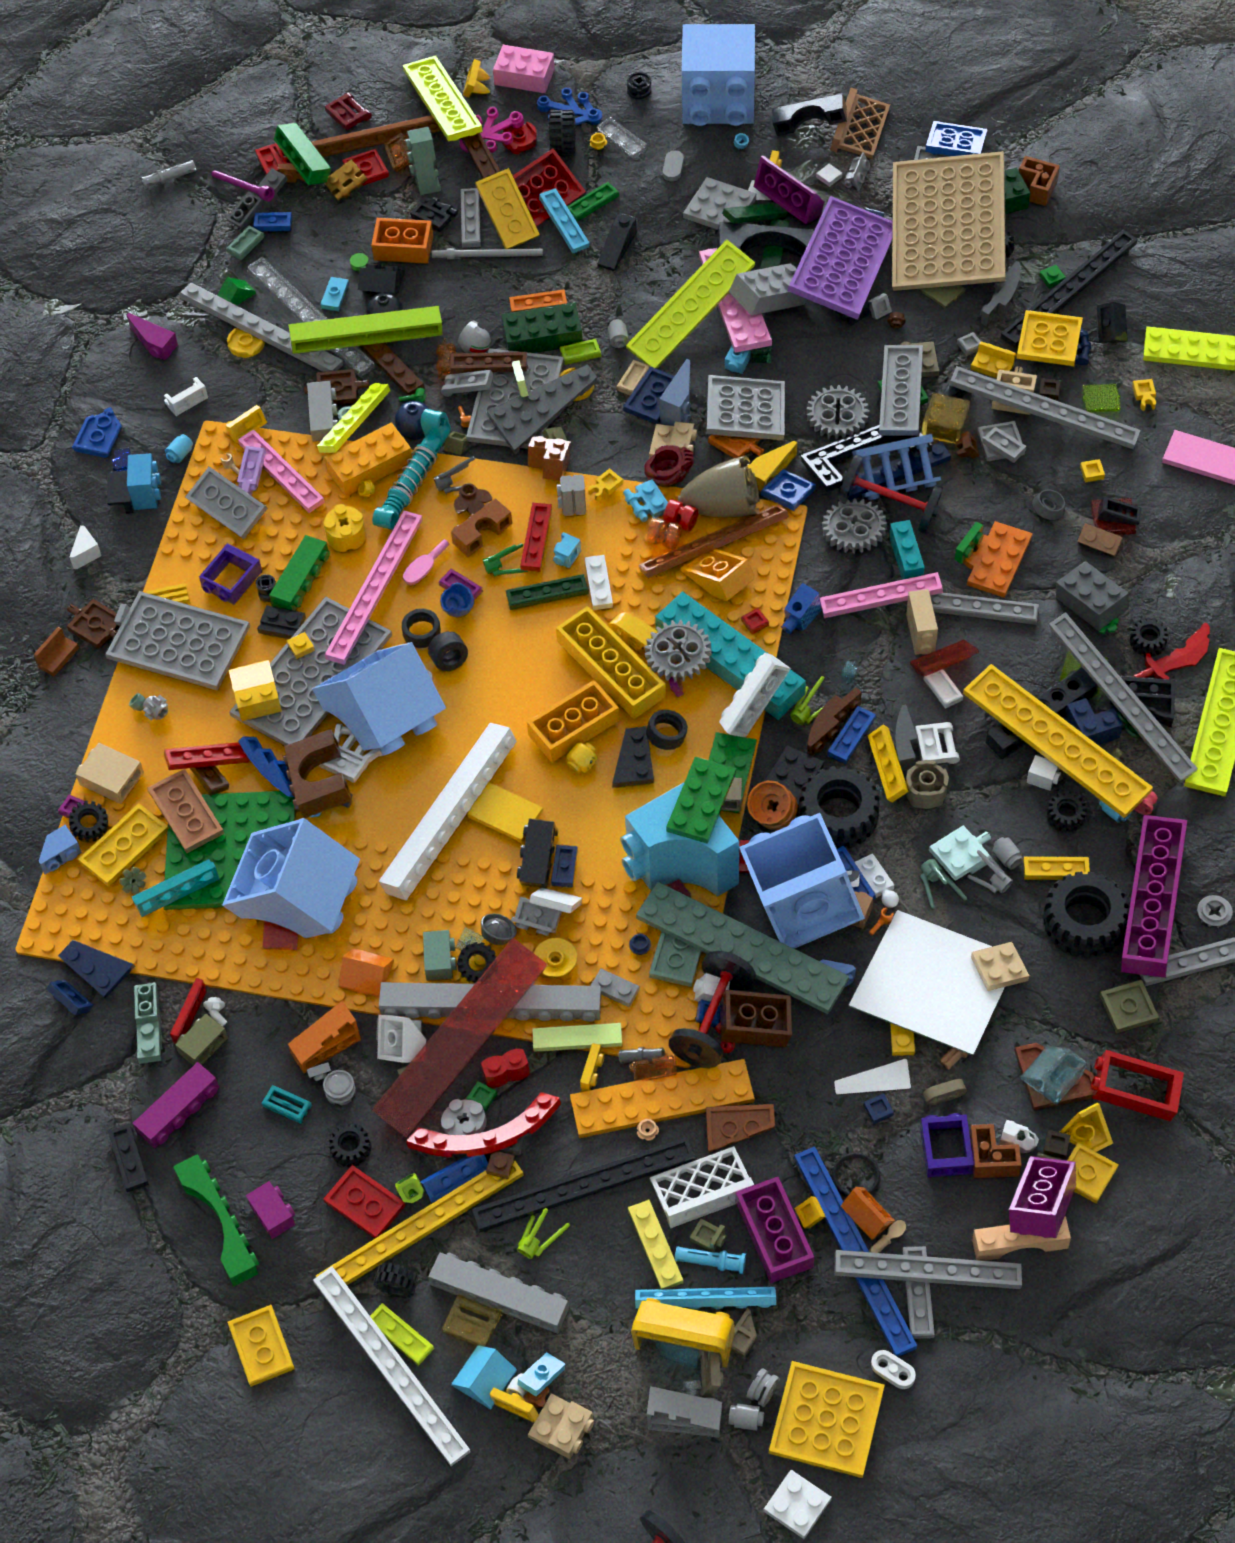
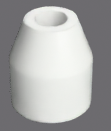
[506,1373,527,1398]

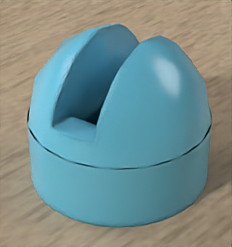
[734,133,749,150]

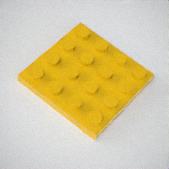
[769,1361,885,1478]

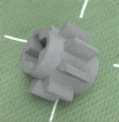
[143,695,168,721]

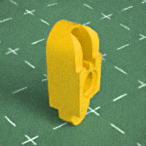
[608,612,666,654]

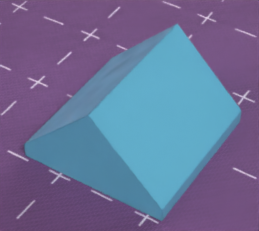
[451,1346,517,1410]

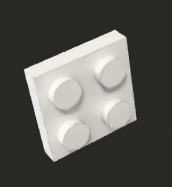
[764,1470,831,1539]

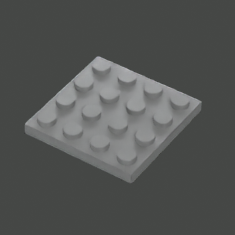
[706,375,785,440]

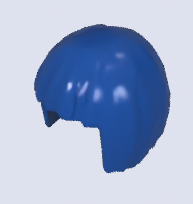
[440,582,474,618]

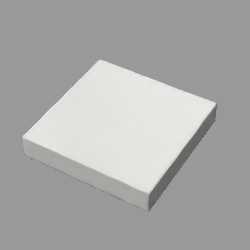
[530,887,582,913]

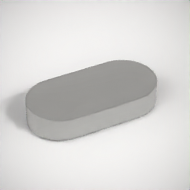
[663,151,684,181]

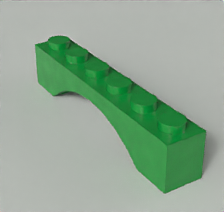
[173,1154,259,1287]

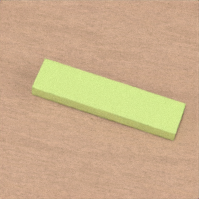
[533,1023,622,1052]

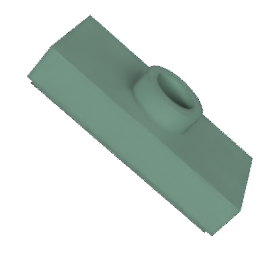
[226,226,264,260]

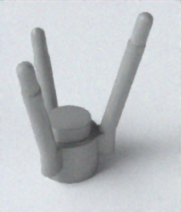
[967,850,1013,894]

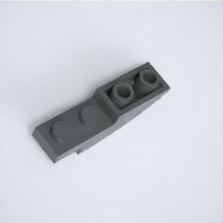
[227,168,288,228]
[980,261,1020,326]

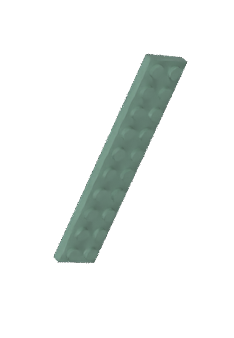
[636,882,849,1014]

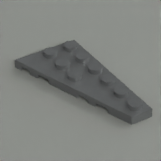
[487,364,597,454]

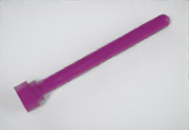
[211,170,275,202]

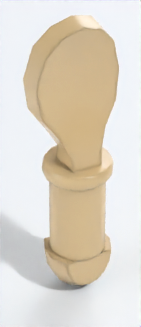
[869,1220,906,1253]

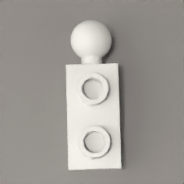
[855,854,899,908]

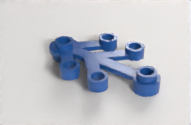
[537,88,602,125]

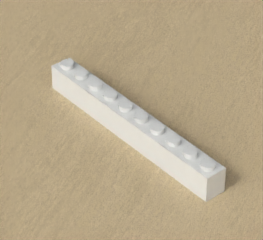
[379,723,517,900]

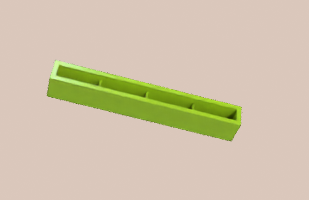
[288,306,443,354]

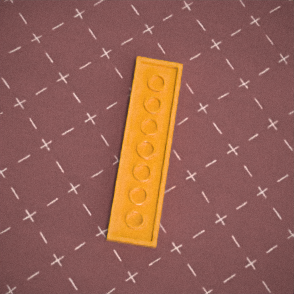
[570,1059,755,1138]

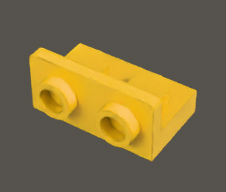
[970,342,1016,378]

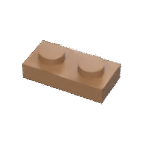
[1077,523,1123,557]

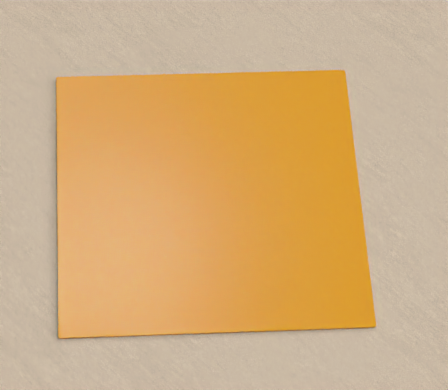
[15,421,807,1068]

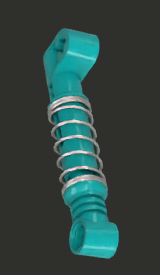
[372,409,451,530]

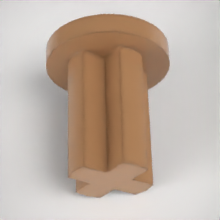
[940,1048,968,1070]

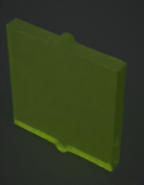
[1082,384,1120,412]

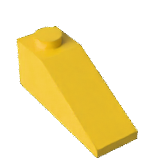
[748,441,797,491]

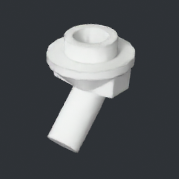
[203,997,227,1026]

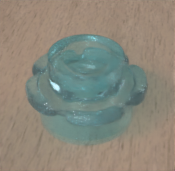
[841,660,858,680]

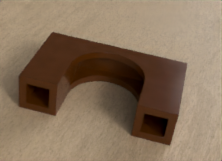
[283,729,352,818]

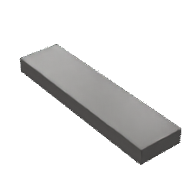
[461,188,481,248]
[902,1246,935,1339]

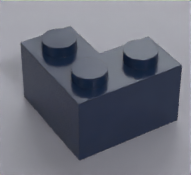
[1064,698,1123,745]

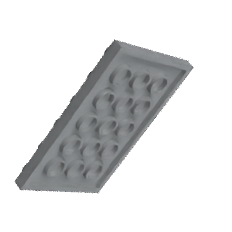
[466,348,564,449]
[106,591,250,690]

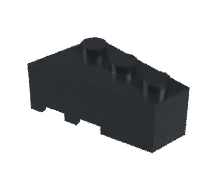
[1109,676,1176,727]
[517,819,559,888]

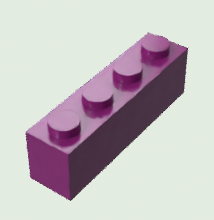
[132,1062,219,1149]

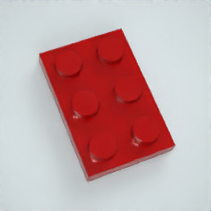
[323,1165,406,1238]

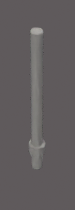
[432,248,543,260]

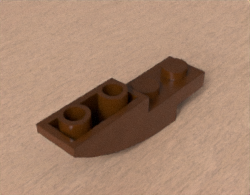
[807,687,862,756]

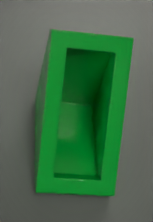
[217,277,256,306]

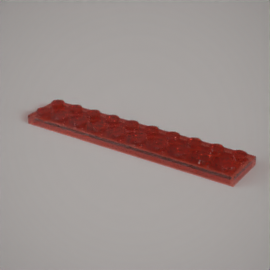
[372,938,548,1139]

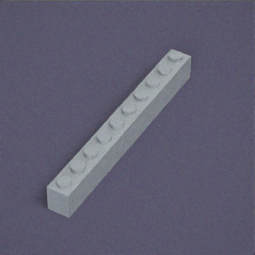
[379,982,601,1022]

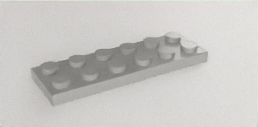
[879,345,923,436]

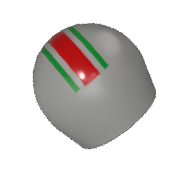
[457,320,491,353]

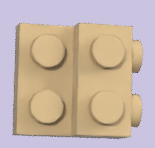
[649,422,697,459]
[528,1394,595,1459]

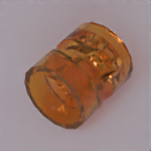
[647,517,682,550]

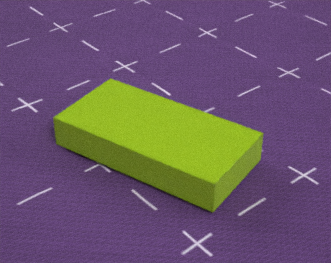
[560,339,601,365]

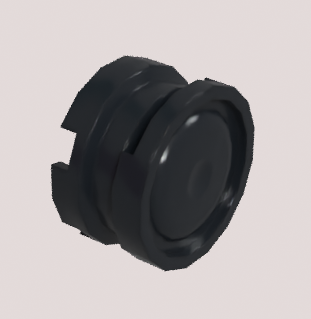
[627,72,651,99]

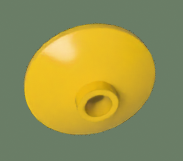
[533,938,577,978]

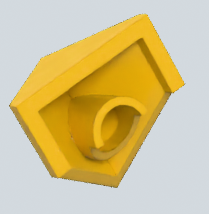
[1060,1103,1113,1152]

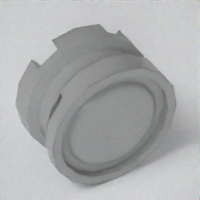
[323,1070,356,1105]
[747,1368,780,1407]

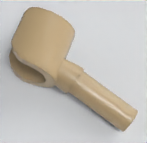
[221,453,240,475]

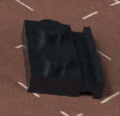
[257,605,306,639]

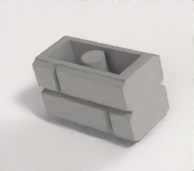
[557,475,586,516]

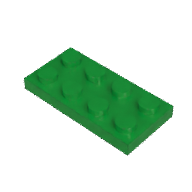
[709,732,757,814]
[666,757,736,844]

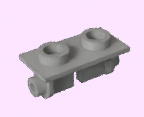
[844,152,870,191]

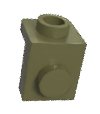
[690,1219,727,1253]

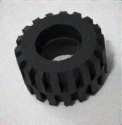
[549,110,576,156]

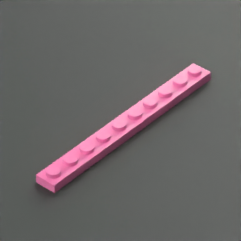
[325,511,422,665]

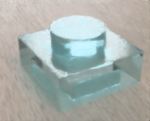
[455,927,484,957]

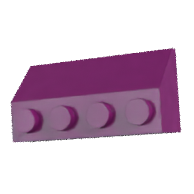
[753,156,825,224]

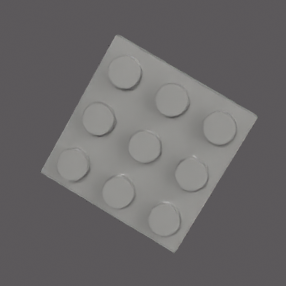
[683,177,757,230]

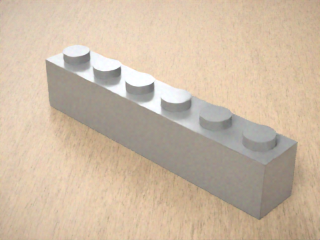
[428,1252,569,1334]

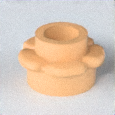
[637,1119,659,1141]

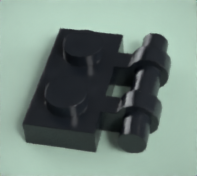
[410,196,458,232]

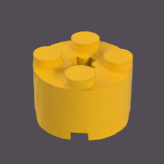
[324,504,366,552]

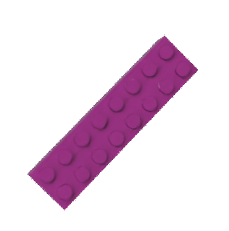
[1121,815,1187,978]

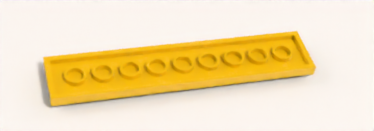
[963,664,1153,818]

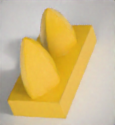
[463,59,490,98]
[226,405,267,443]

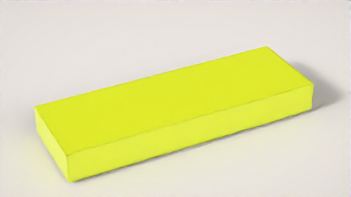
[370,1303,434,1366]

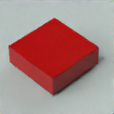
[741,608,769,635]

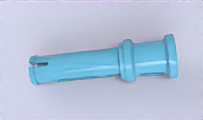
[675,1246,746,1274]

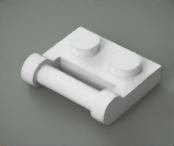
[915,722,960,764]

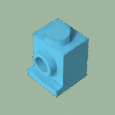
[725,346,751,374]
[553,532,581,568]

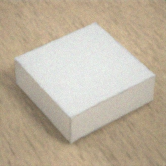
[816,164,842,187]

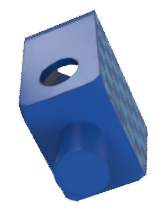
[781,583,822,634]

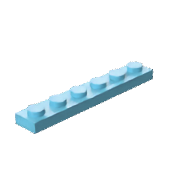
[635,1287,776,1309]

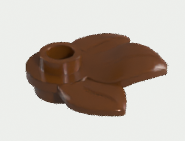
[454,483,492,515]

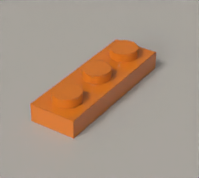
[509,289,567,312]

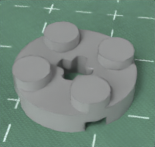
[441,1099,487,1135]

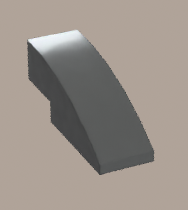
[894,704,918,771]

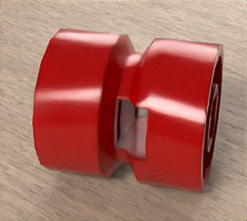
[663,499,699,532]

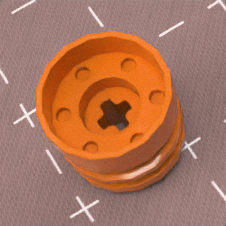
[747,780,798,830]

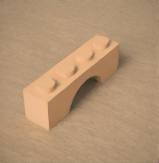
[972,1216,1071,1261]

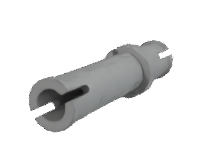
[142,160,196,188]

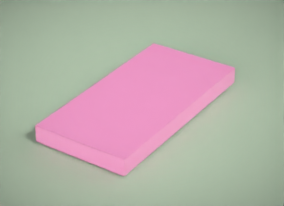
[1162,430,1235,485]

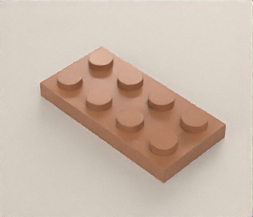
[147,769,224,853]

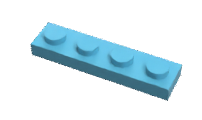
[539,188,590,253]

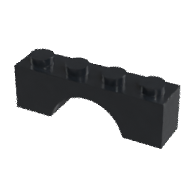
[772,94,847,136]

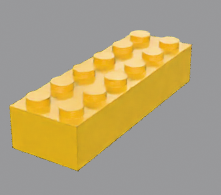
[556,606,666,719]

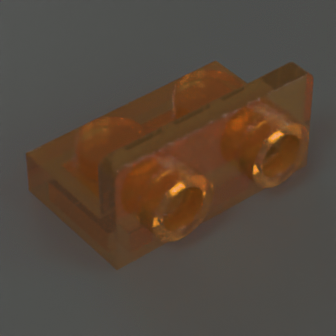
[384,133,411,173]

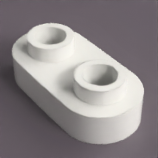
[871,1350,916,1389]

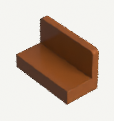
[34,627,79,677]

